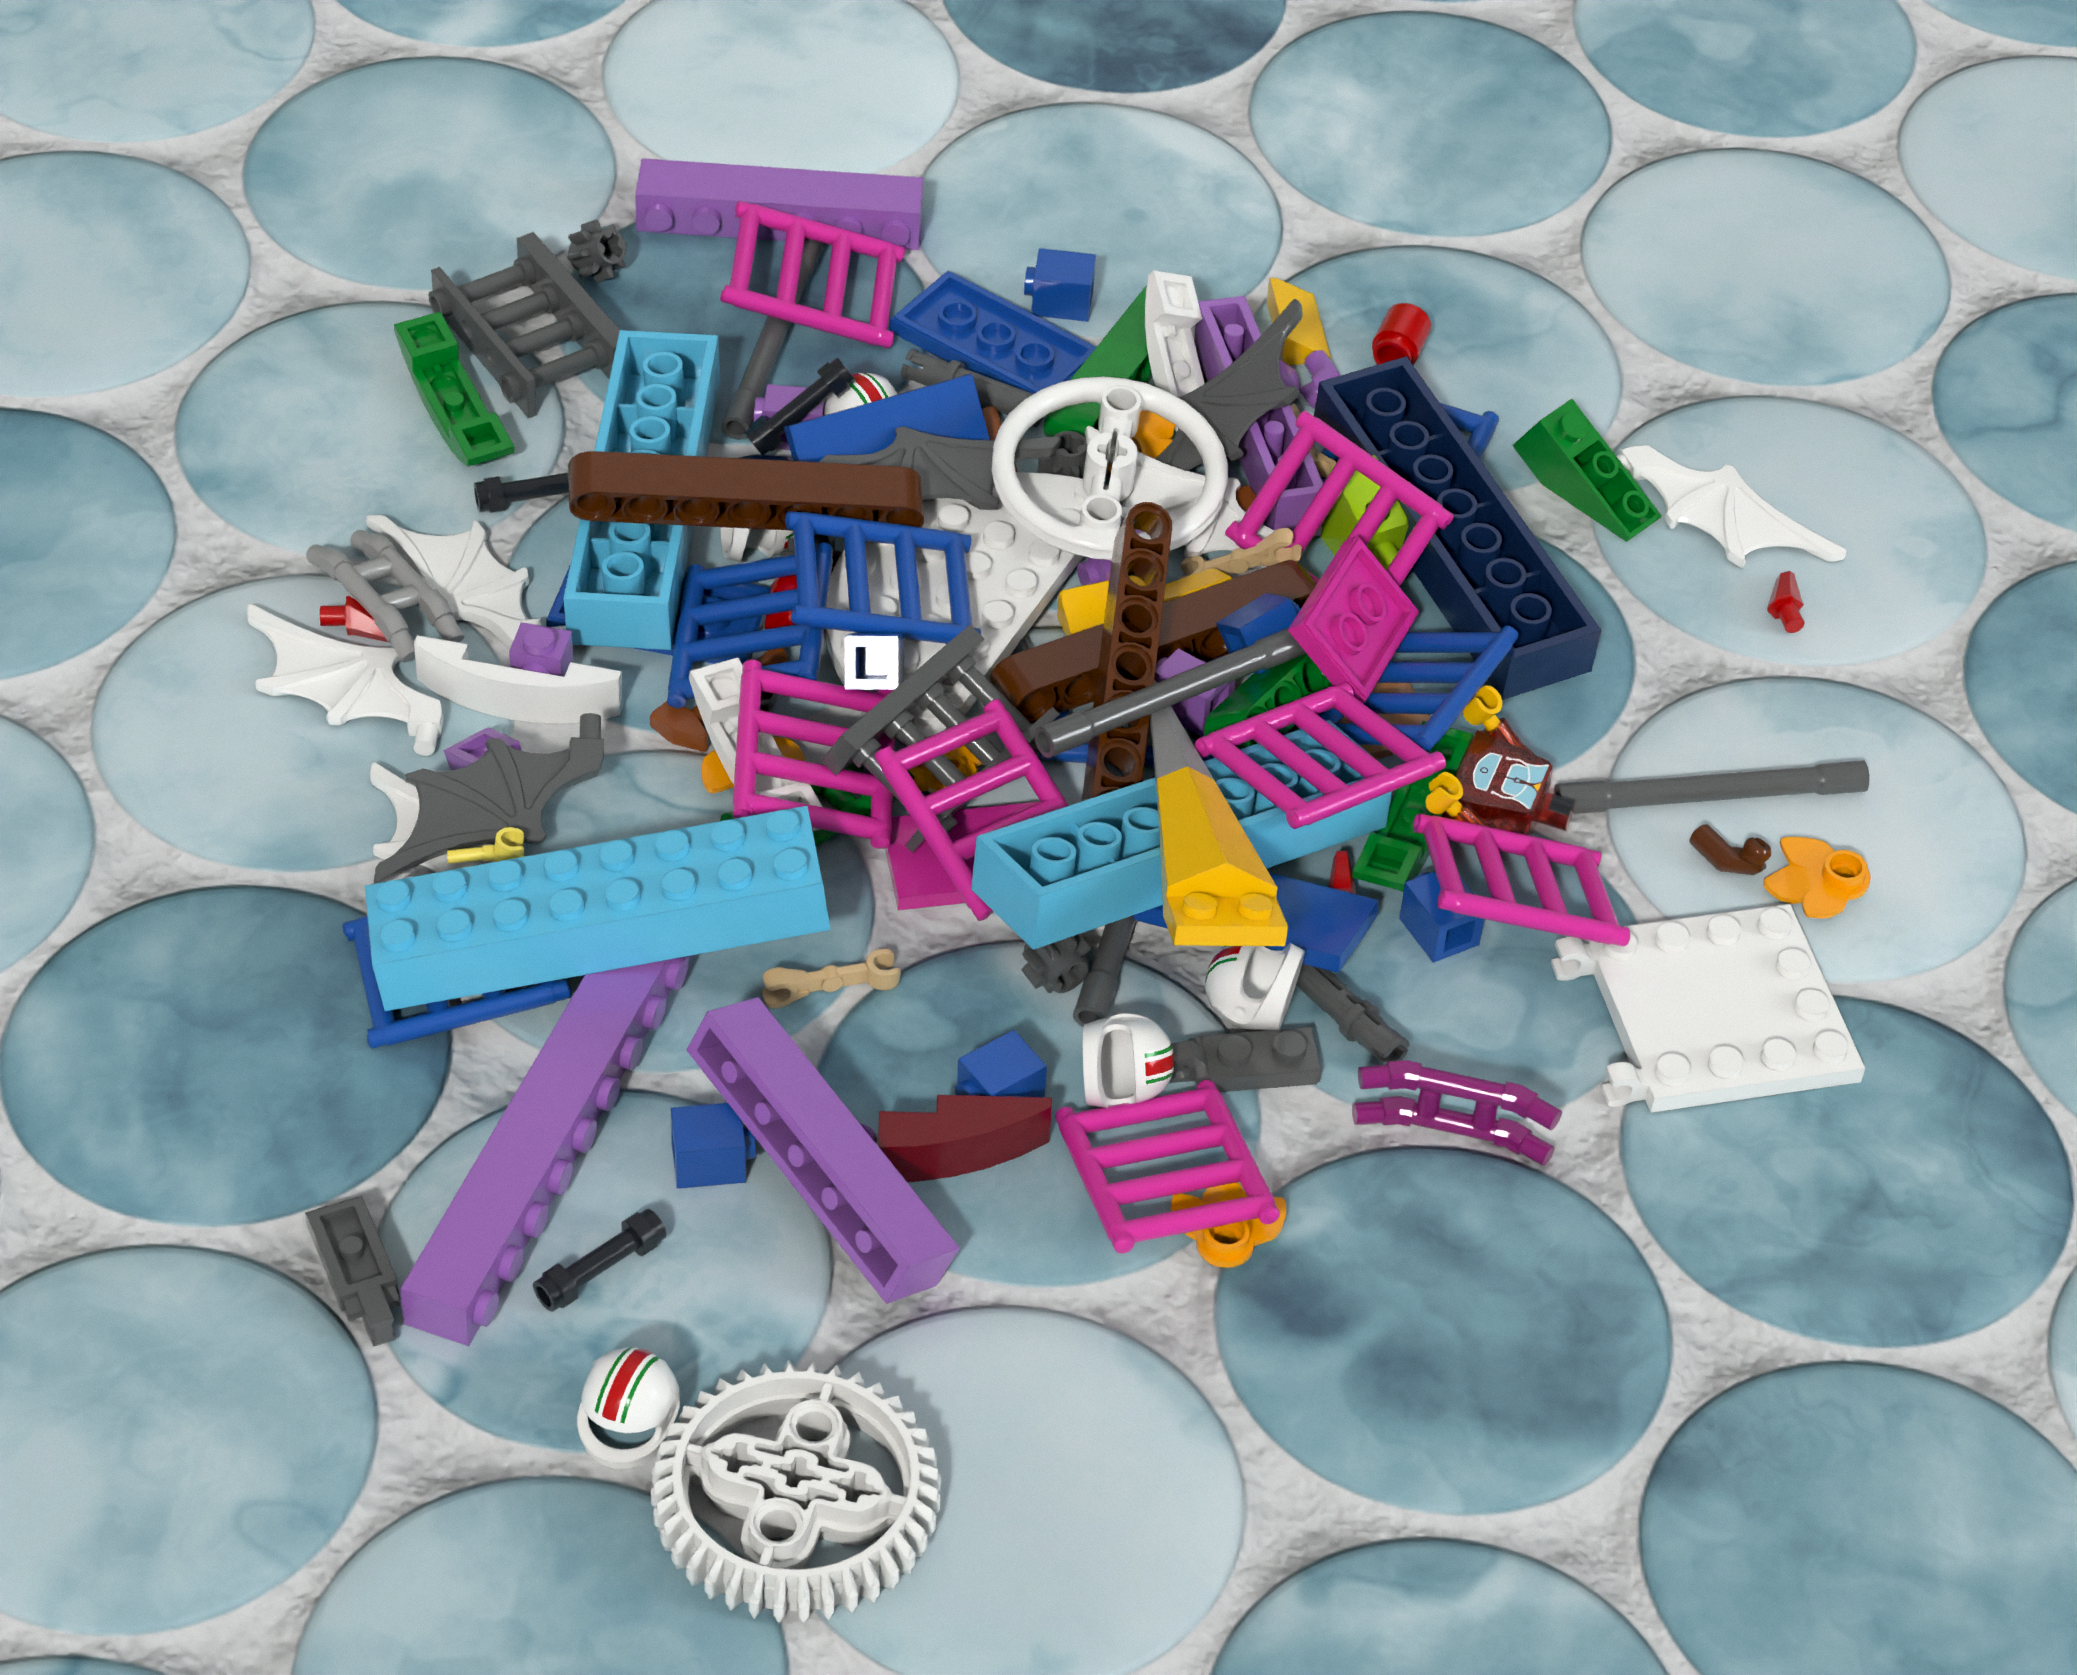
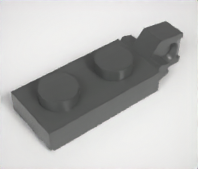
[1169,1027,1322,1092]
[305,1196,400,1347]

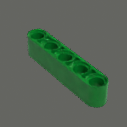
[1043,286,1153,438]
[1204,653,1333,749]

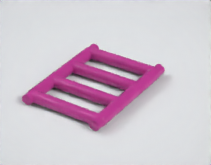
[720,201,905,349]
[1225,410,1454,587]
[733,660,895,849]
[1195,682,1446,829]
[874,699,1069,921]
[1413,813,1630,947]
[1055,1080,1280,1253]

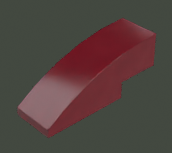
[878,1095,1052,1182]

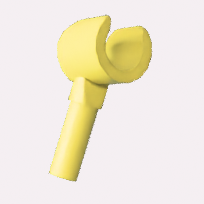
[447,827,524,864]

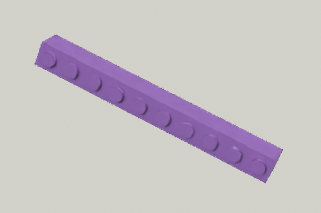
[400,956,691,1346]

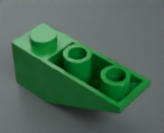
[1512,399,1662,542]

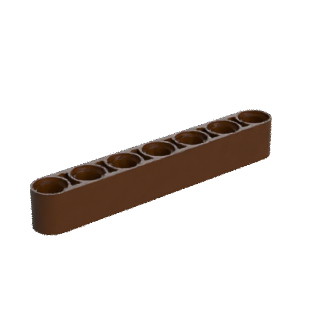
[568,451,924,531]
[1081,502,1172,802]
[990,560,1317,723]

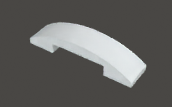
[1145,270,1205,431]
[414,635,623,723]
[689,658,822,831]

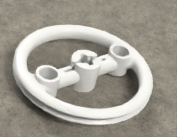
[992,377,1228,560]

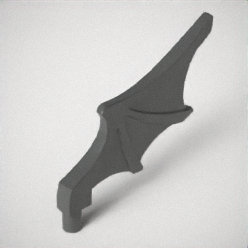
[1156,299,1303,471]
[819,427,1060,510]
[374,713,604,884]

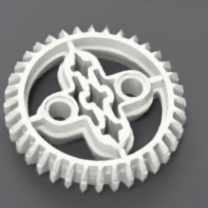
[651,1360,941,1624]

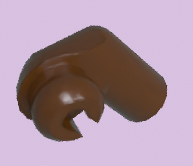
[1689,824,1772,875]

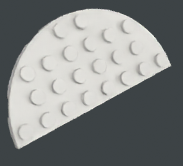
[825,472,1122,738]

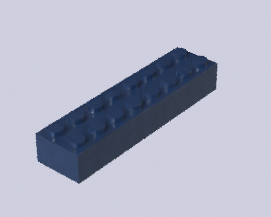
[1314,356,1601,700]

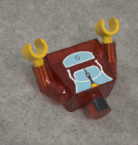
[1426,685,1575,836]

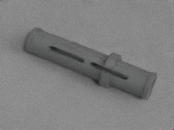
[901,348,1043,427]
[1296,964,1410,1065]

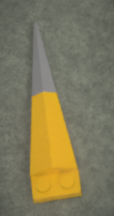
[1150,680,1288,946]

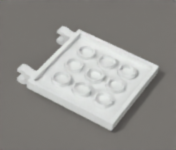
[1550,904,1865,1113]

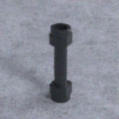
[744,357,856,456]
[474,466,569,513]
[533,1209,667,1312]

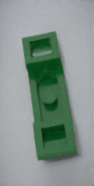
[394,312,515,467]
[1353,721,1473,892]

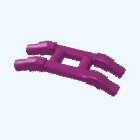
[1352,1060,1562,1166]

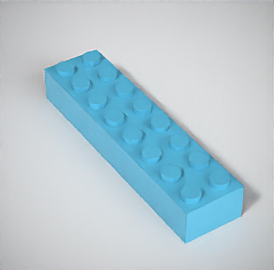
[563,330,721,650]
[971,720,1392,950]
[365,806,831,1011]

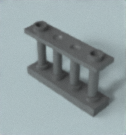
[428,232,620,418]
[821,625,1060,853]

